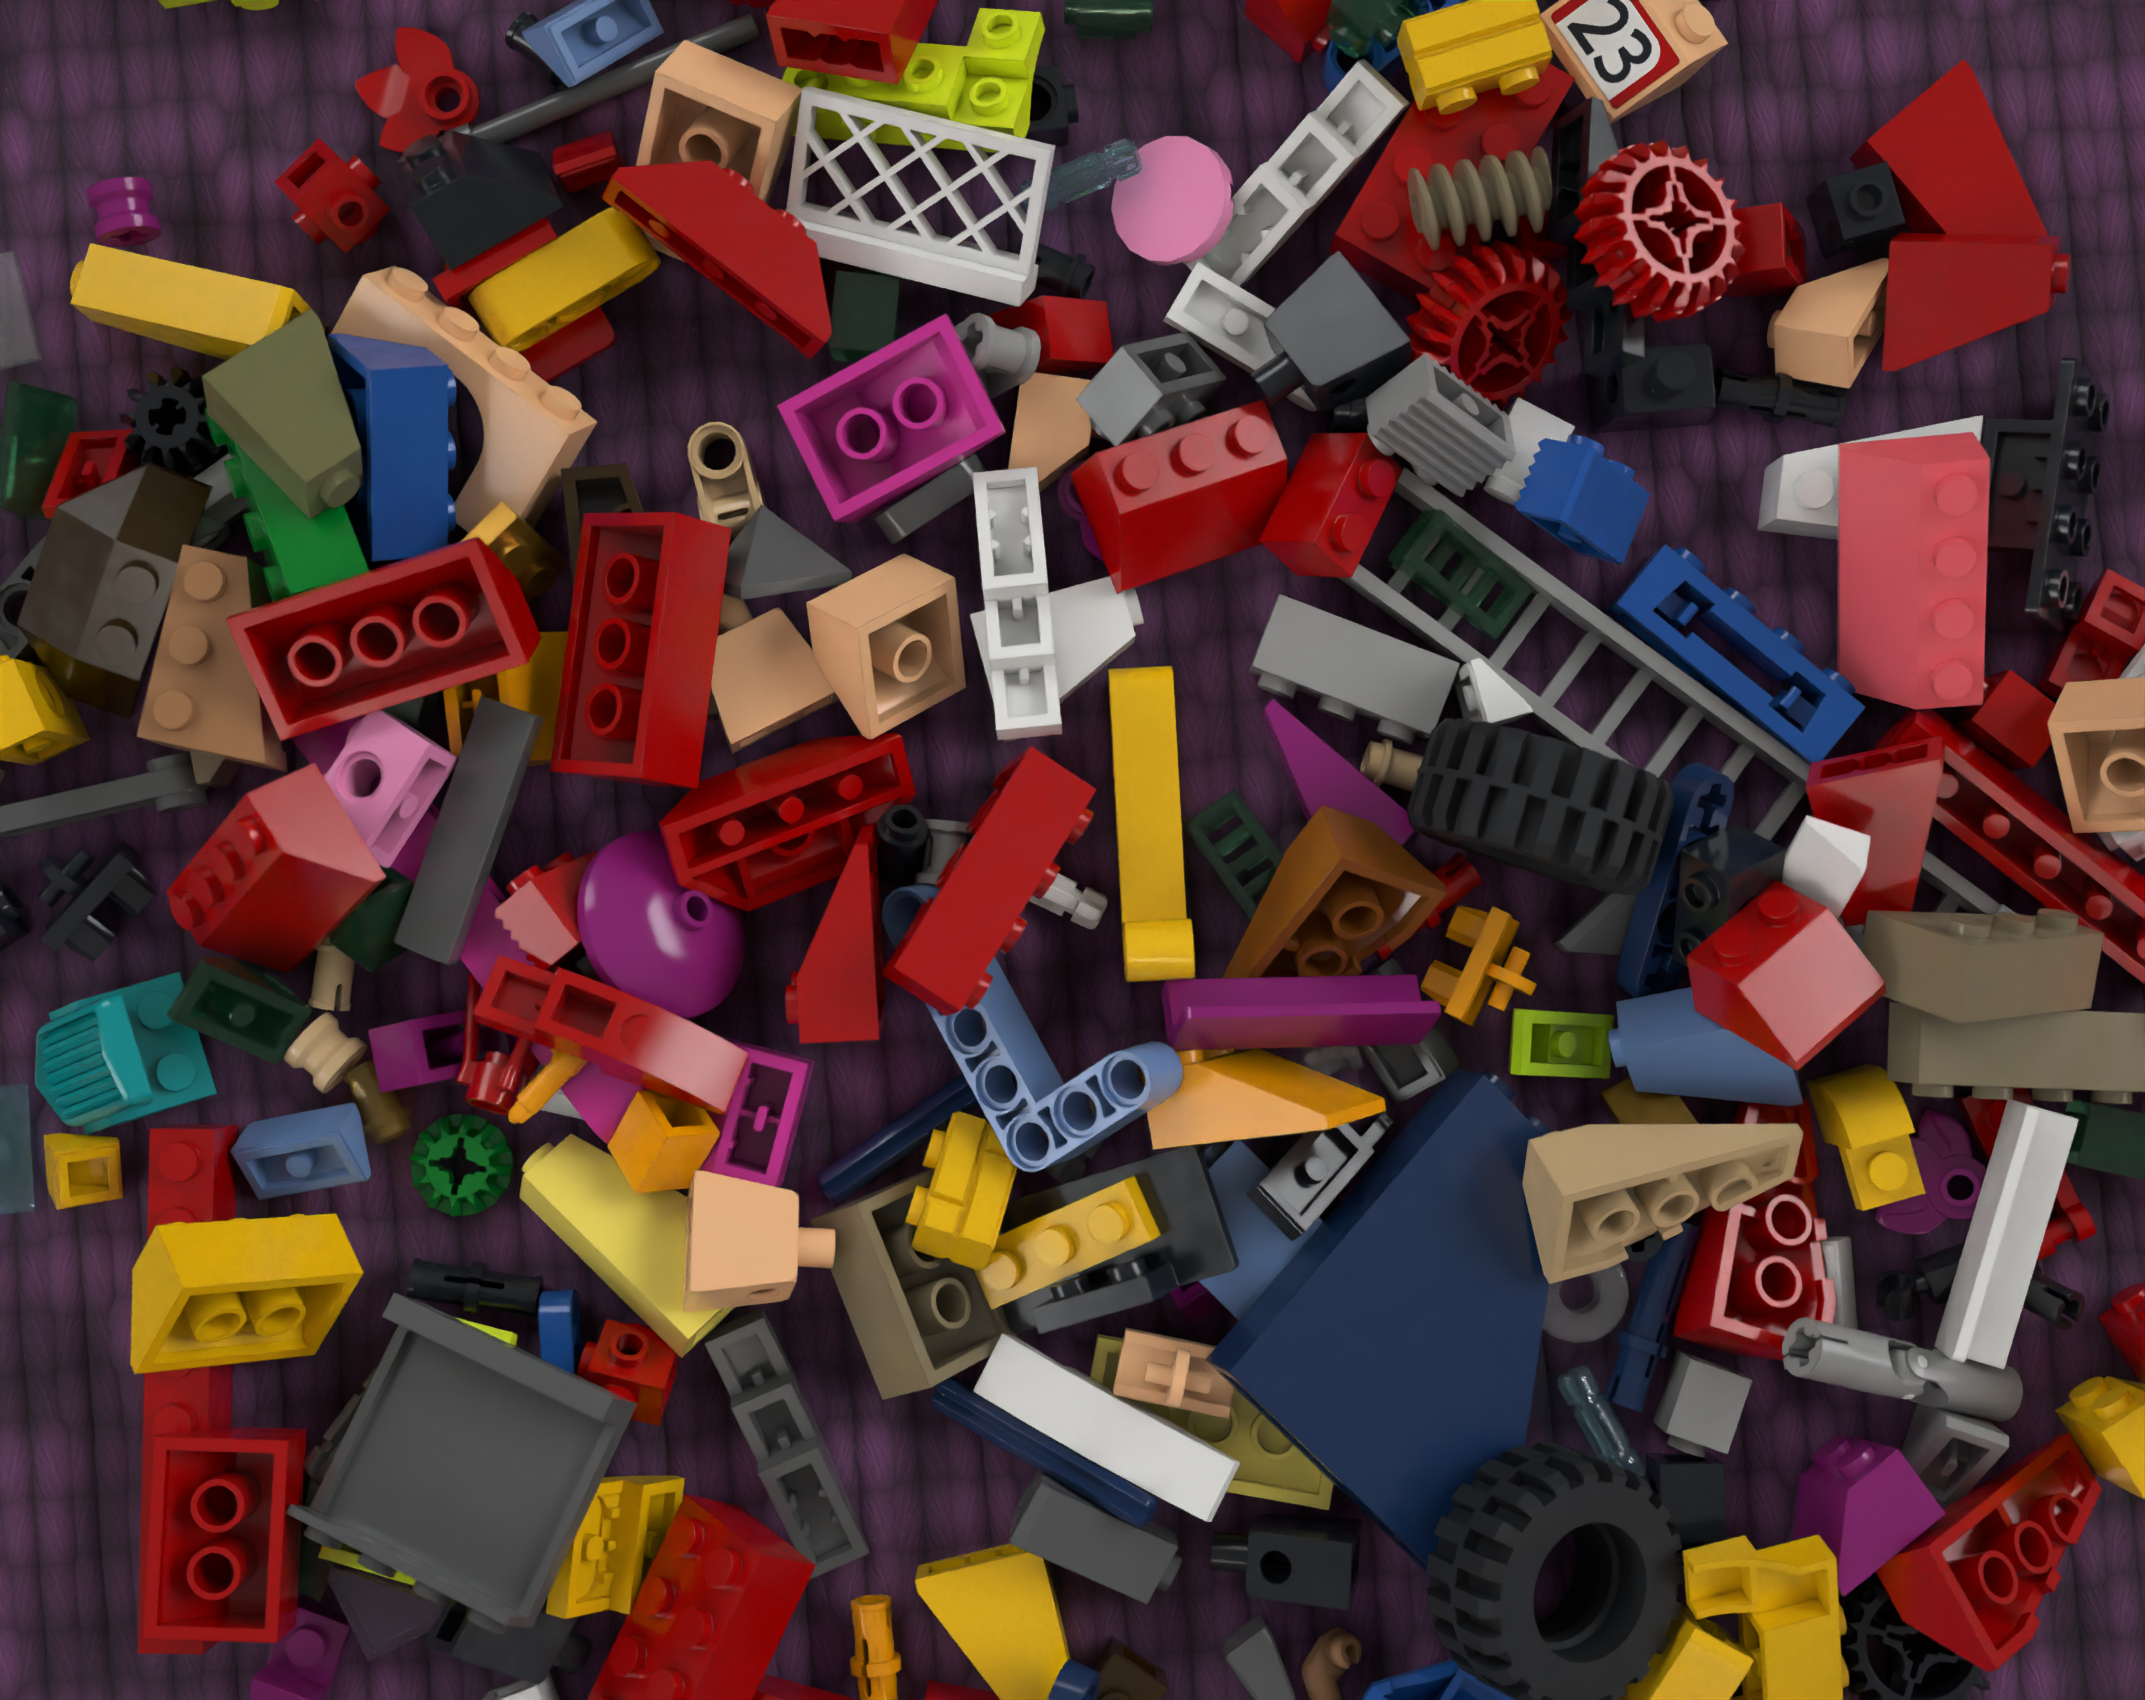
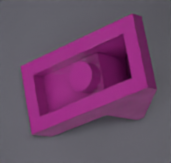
[250,1599,356,1700]

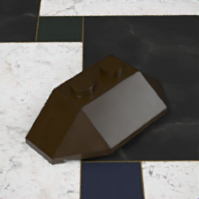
[17,462,213,719]

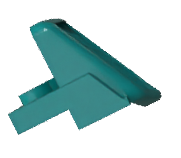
[35,972,217,1135]

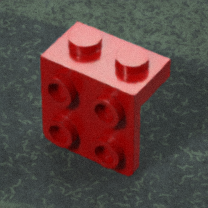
[432,217,616,383]

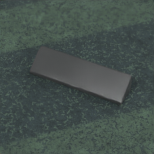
[394,696,544,965]

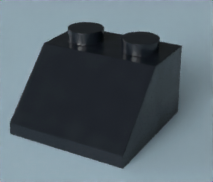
[396,131,564,270]

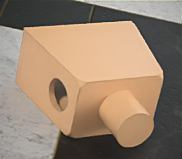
[711,594,840,754]
[683,1171,836,1312]

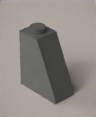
[1009,1469,1182,1604]

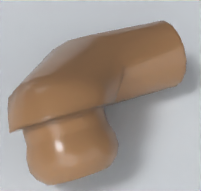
[1301,1628,1362,1700]

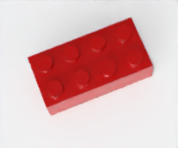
[1328,63,1575,306]
[587,1494,816,1700]

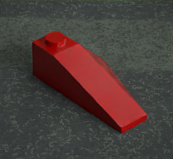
[1673,1097,1836,1361]
[1875,1432,2102,1672]

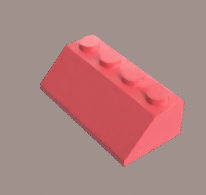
[1837,432,1990,710]

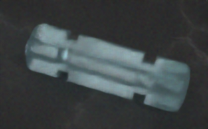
[1020,139,1142,213]
[1558,1365,1645,1478]

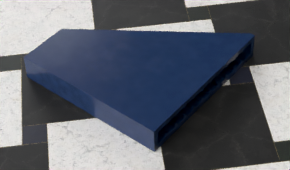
[1205,1068,1552,1580]

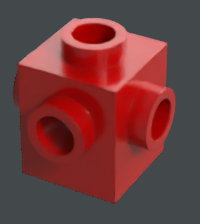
[274,138,391,254]
[577,1319,679,1426]

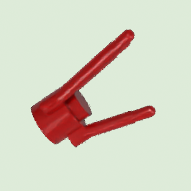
[456,964,561,1116]

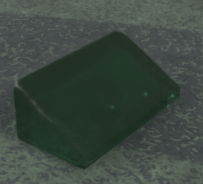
[0,381,78,521]

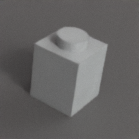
[1653,1350,1752,1458]

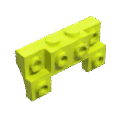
[782,8,1045,153]

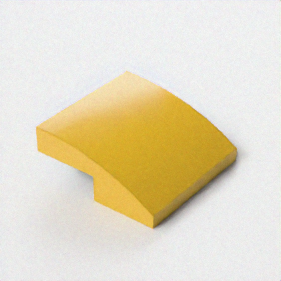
[546,1475,685,1619]

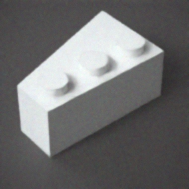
[1757,415,1983,540]

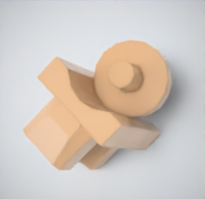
[1112,1328,1234,1419]

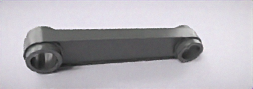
[0,753,210,840]

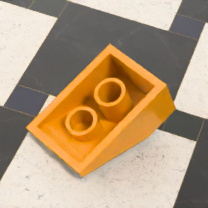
[1140,1048,1386,1150]

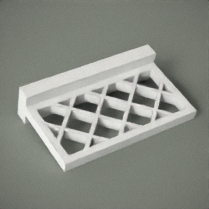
[786,86,1055,307]

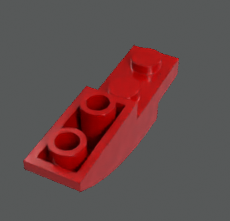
[473,955,749,1116]

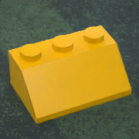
[130,1213,364,1374]

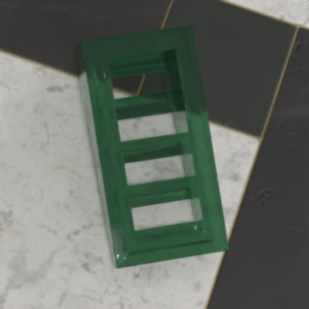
[1388,509,1534,639]
[1183,789,1283,920]

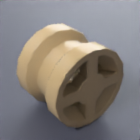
[284,1012,367,1094]

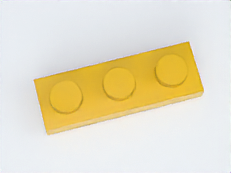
[974,1175,1161,1310]

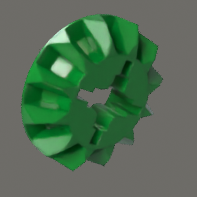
[408,1114,513,1217]

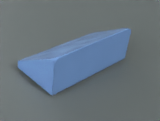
[521,0,664,88]
[230,1103,371,1200]

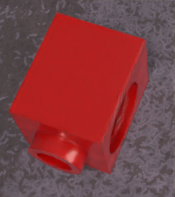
[1951,669,2056,771]

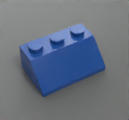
[328,333,456,562]

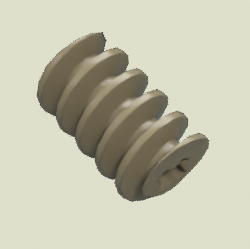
[1407,146,1552,251]

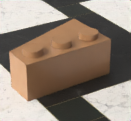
[136,544,288,772]

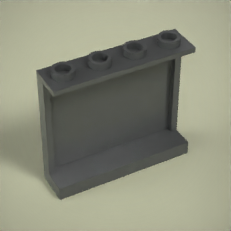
[286,1293,637,1634]

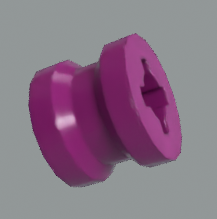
[86,177,162,247]

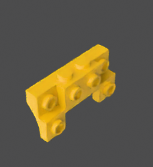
[1683,1534,1849,1700]

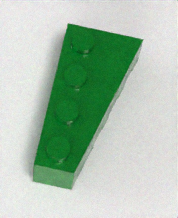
[204,408,369,602]

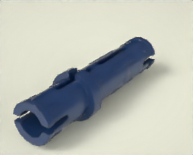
[1603,1222,1702,1412]

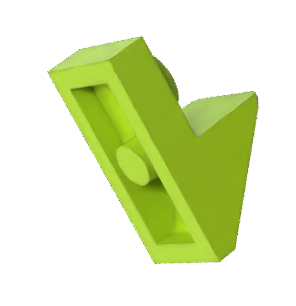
[1509,1008,1614,1079]

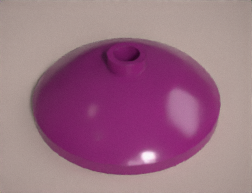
[577,830,745,1020]

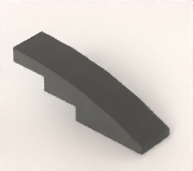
[704,1308,869,1579]

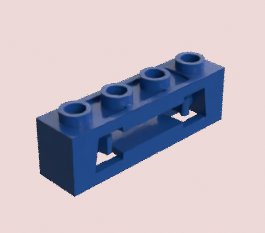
[1605,544,1865,764]

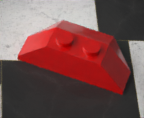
[601,160,832,360]
[659,733,916,912]

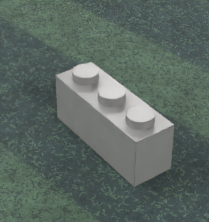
[1248,594,1460,745]

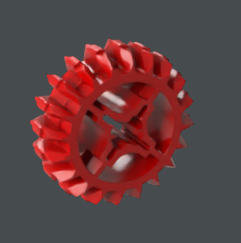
[1573,140,1746,323]
[1406,240,1573,411]

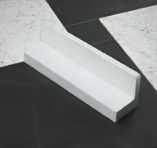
[1934,1100,2079,1369]

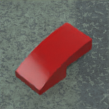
[2037,568,2145,699]

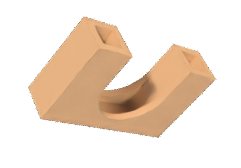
[327,266,597,533]

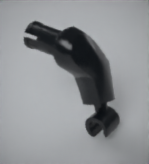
[1877,1242,2085,1331]

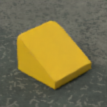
[44,1133,123,1210]

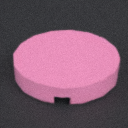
[1111,136,1234,266]

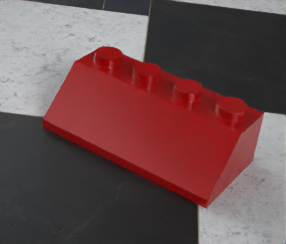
[549,512,731,789]
[226,536,542,741]
[166,763,386,973]

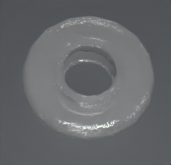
[1543,1263,1629,1343]

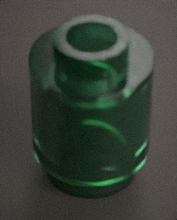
[1064,0,1153,40]

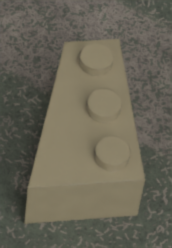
[1862,909,2104,1024]

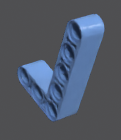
[882,884,1183,1172]

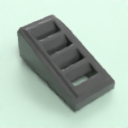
[1222,1613,1296,1700]

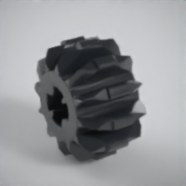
[119,367,227,475]

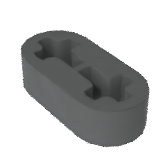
[875,453,987,545]

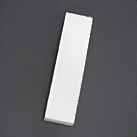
[1183,59,1411,288]
[972,467,1062,740]
[973,1333,1240,1522]

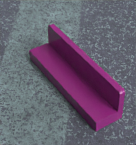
[1161,975,1441,1050]

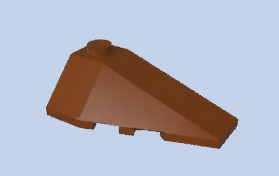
[1222,805,1447,1049]

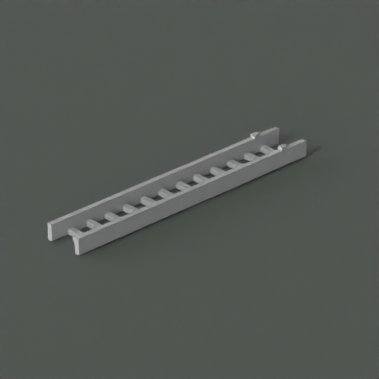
[1337,467,2015,951]

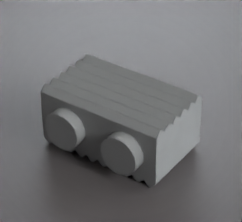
[1365,353,1516,497]

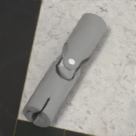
[1782,1317,2023,1422]

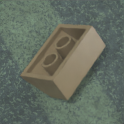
[811,1168,1018,1400]

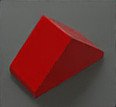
[987,295,1113,374]
[42,429,138,520]

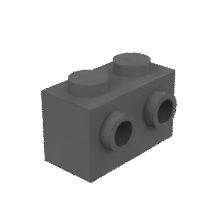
[1076,332,1227,446]

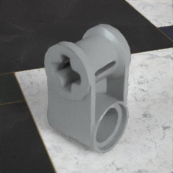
[954,313,1041,400]

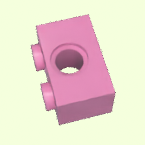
[323,710,459,869]

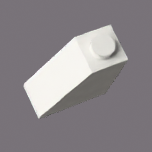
[970,576,1144,743]

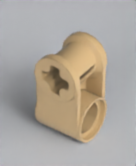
[688,422,768,540]

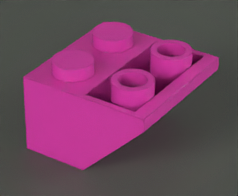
[700,1035,815,1188]

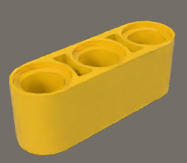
[468,207,661,353]

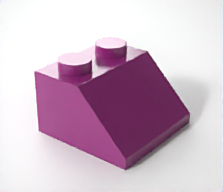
[1792,1436,1946,1596]

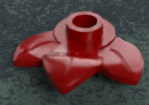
[355,27,481,153]

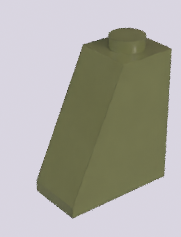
[202,309,363,519]

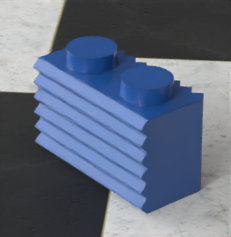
[1514,434,1651,565]

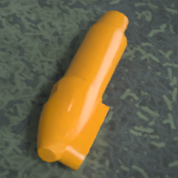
[508,1048,588,1124]

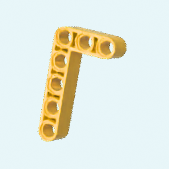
[1108,665,1195,982]

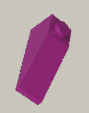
[1260,699,1414,846]

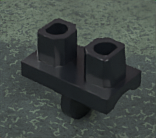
[37,841,158,961]

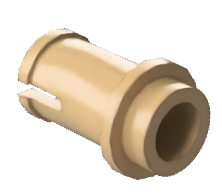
[1360,738,1424,792]
[308,929,364,1011]

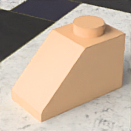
[1767,258,1889,388]
[1008,372,1104,493]

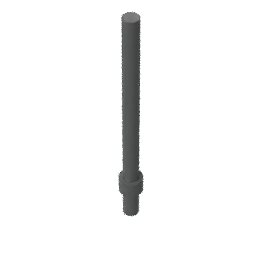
[400,13,760,159]

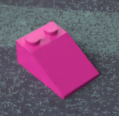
[777,314,1006,524]

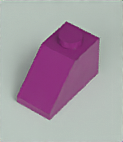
[368,1010,528,1093]

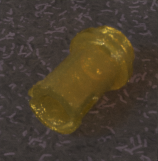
[343,1060,412,1145]

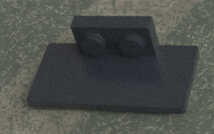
[1983,358,2110,636]
[998,1144,1239,1334]

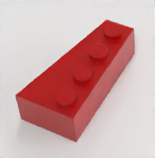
[881,746,1097,1016]

